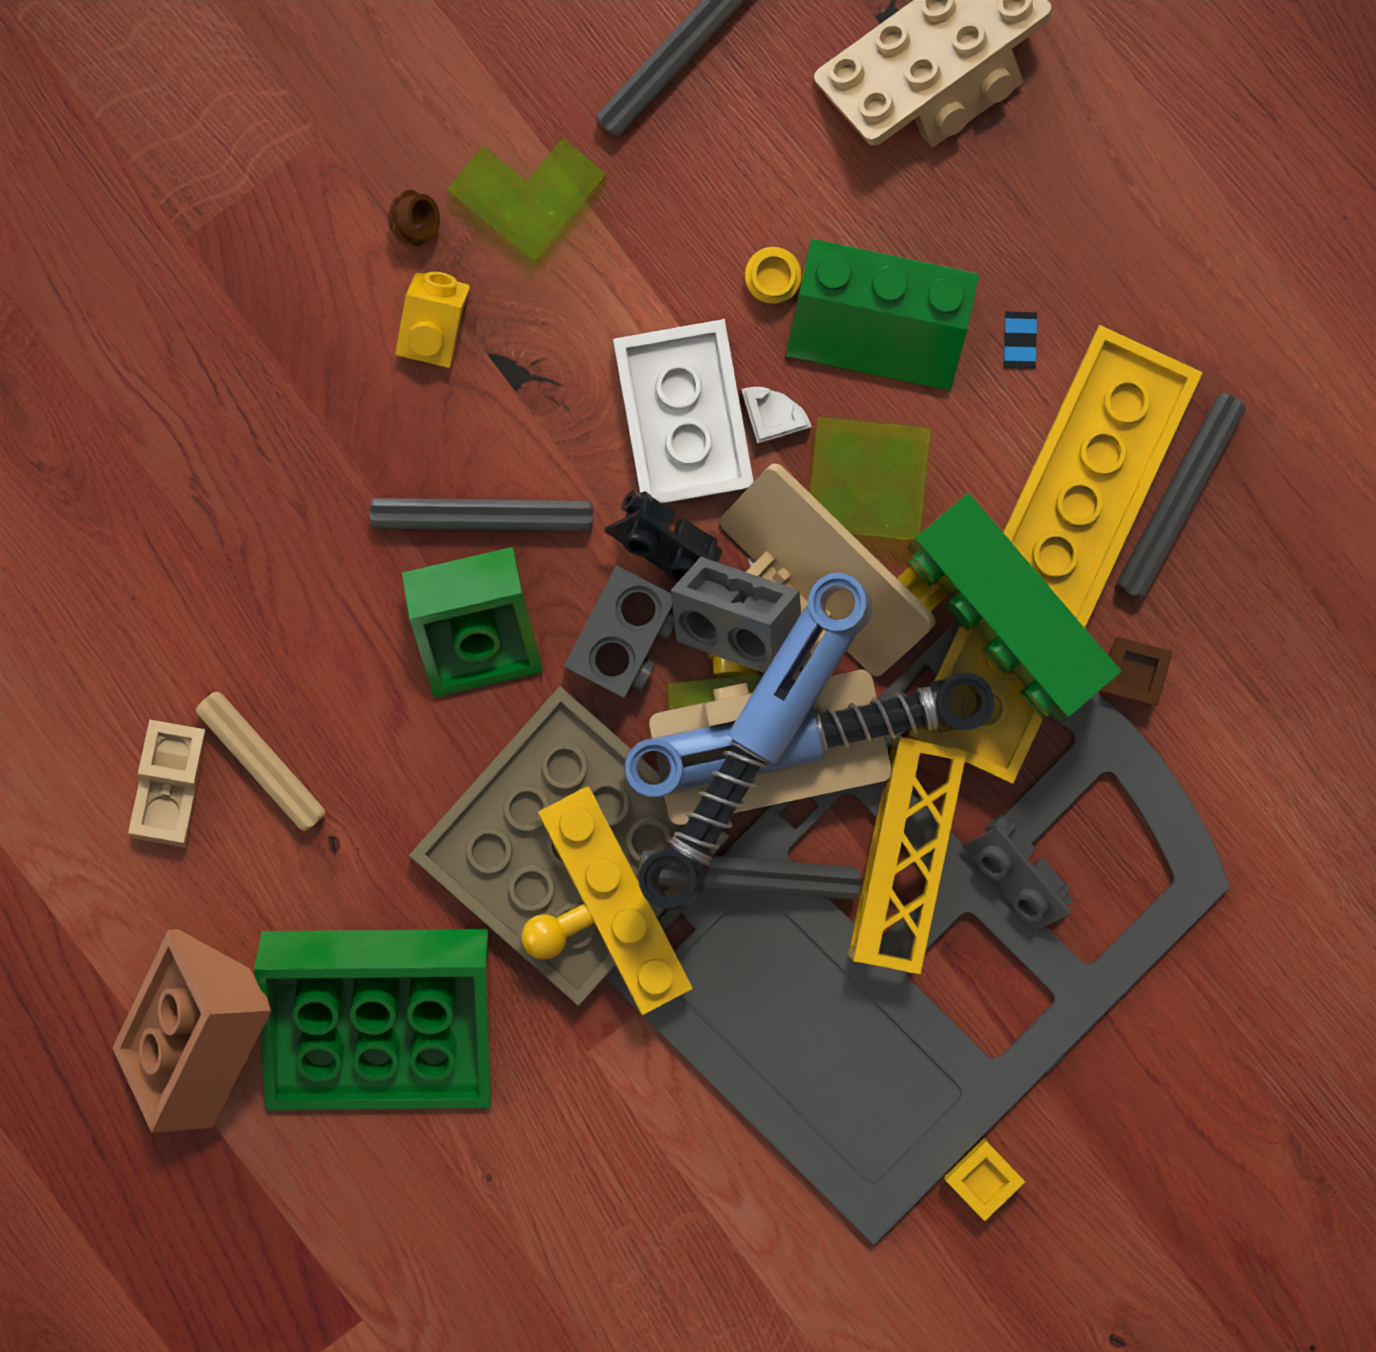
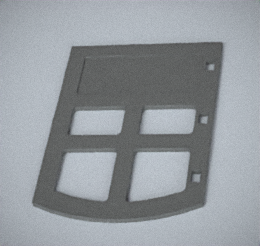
[605,620,1230,1245]

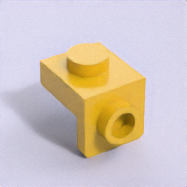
[395,272,470,368]

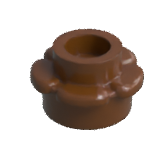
[388,190,440,246]

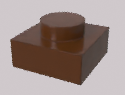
[1100,637,1173,706]

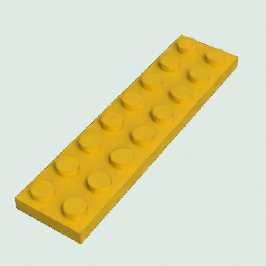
[909,325,1203,784]

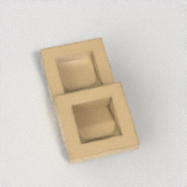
[128,719,206,848]

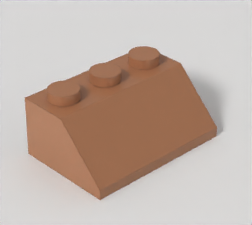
[112,929,271,1133]

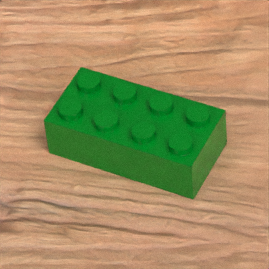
[907,492,1122,721]

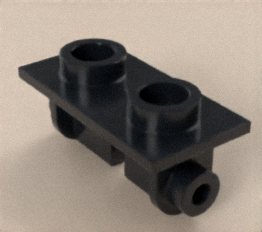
[604,490,722,583]

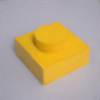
[944,1138,1025,1221]

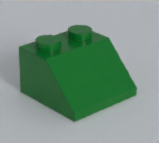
[402,547,543,697]

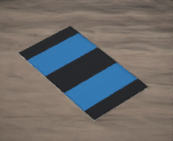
[1004,311,1037,369]

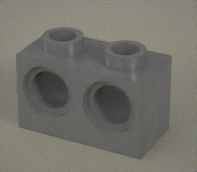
[671,557,801,673]
[564,565,675,698]

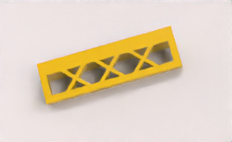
[848,735,967,975]

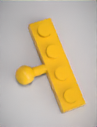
[521,786,693,1015]

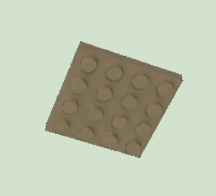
[409,686,729,1006]

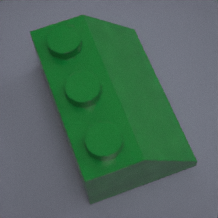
[785,238,979,392]

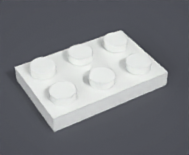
[613,319,754,504]

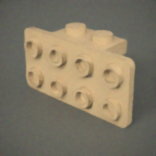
[814,0,1054,148]
[720,463,936,676]
[649,670,892,825]

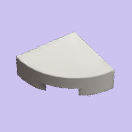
[741,387,812,444]

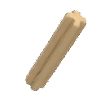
[196,692,325,831]

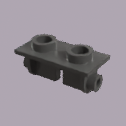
[962,814,1073,931]

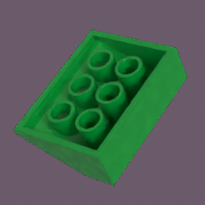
[254,929,491,1110]

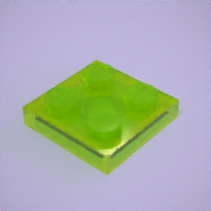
[810,416,931,541]

